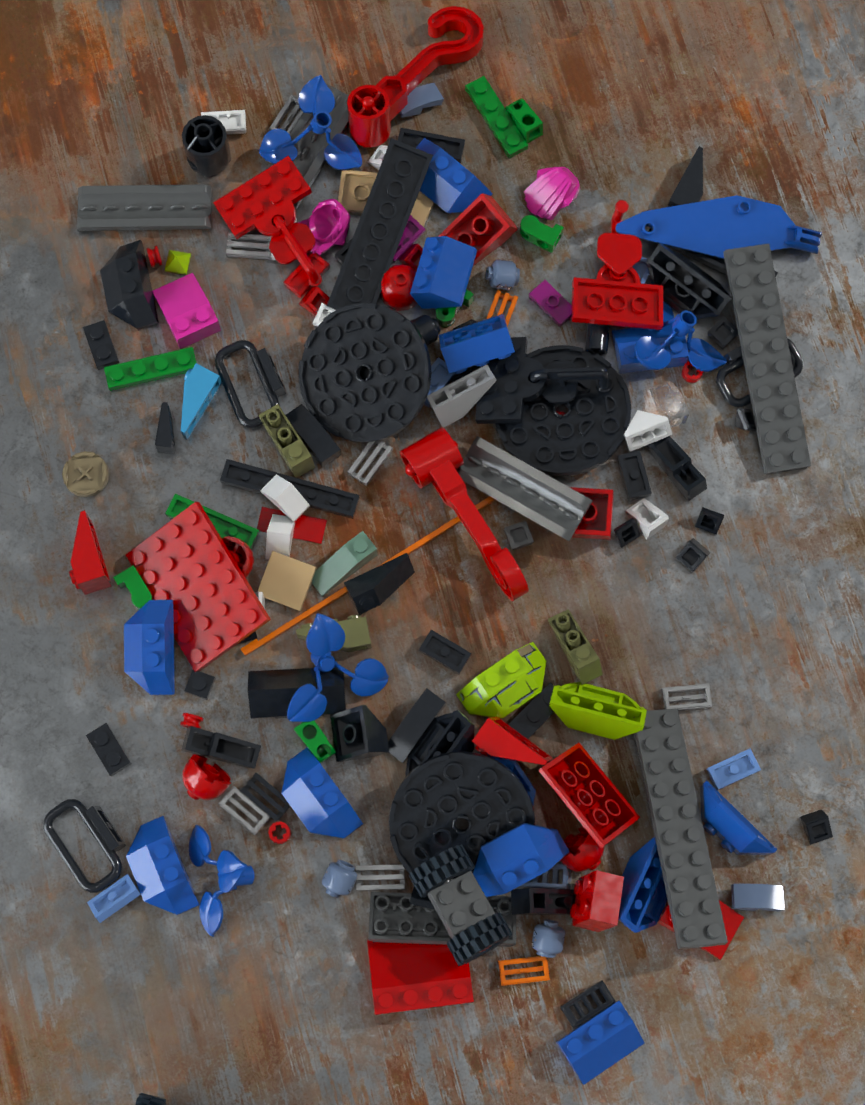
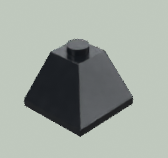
[330,705,389,762]

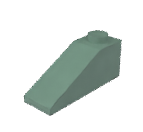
[311,531,378,597]

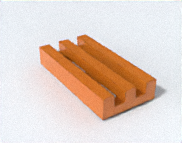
[486,290,518,327]
[498,956,550,986]

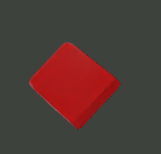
[399,244,423,271]
[299,286,330,316]

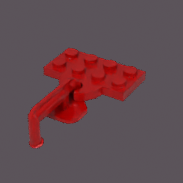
[213,155,322,286]
[572,200,663,330]

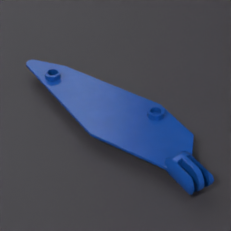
[615,195,822,259]

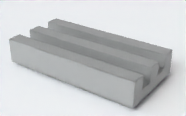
[268,95,303,134]
[226,233,272,260]
[348,440,393,486]
[662,683,712,711]
[219,786,271,835]
[356,864,405,891]

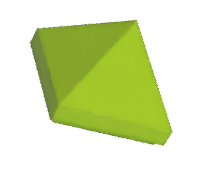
[164,250,191,275]

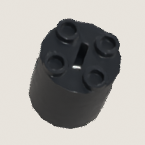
[182,115,231,178]

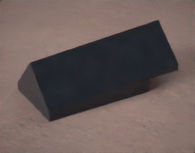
[247,667,346,719]

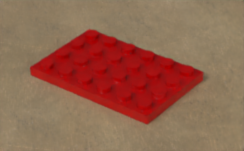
[125,502,271,672]

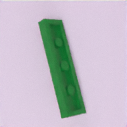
[465,76,528,159]
[104,347,197,391]
[165,494,260,549]

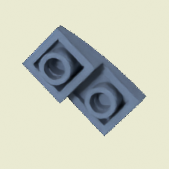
[399,83,444,117]
[731,884,785,912]

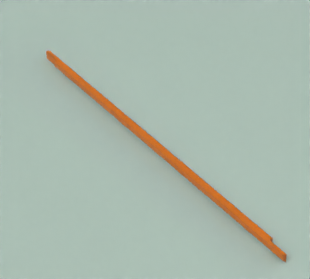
[241,496,496,656]

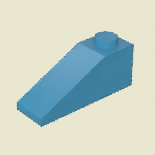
[181,363,222,440]

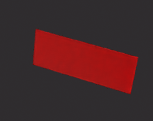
[257,507,327,544]

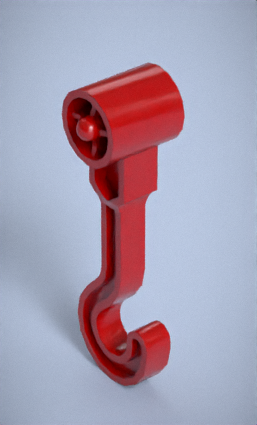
[347,6,484,148]
[400,427,529,602]

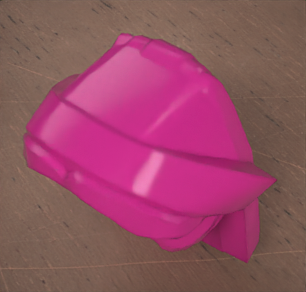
[524,167,580,220]
[298,199,350,255]

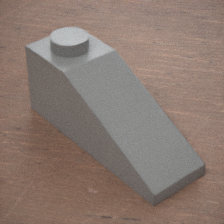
[427,365,497,428]

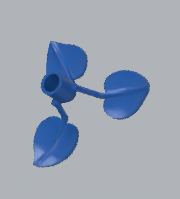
[259,75,362,170]
[635,301,727,372]
[287,613,389,722]
[189,825,255,937]

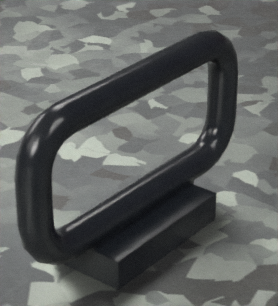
[716,338,803,407]
[215,340,287,428]
[43,799,126,893]

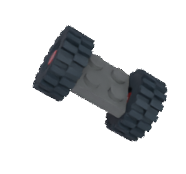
[409,845,513,966]

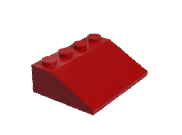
[538,742,640,848]
[367,940,474,1015]

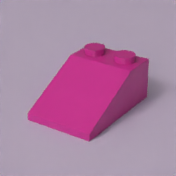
[152,273,221,349]

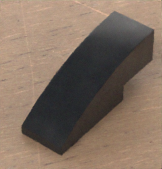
[286,404,341,468]
[646,436,707,501]
[388,688,446,763]
[181,726,261,769]

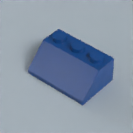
[410,236,477,309]
[439,314,515,374]
[611,323,689,374]
[556,1000,645,1085]

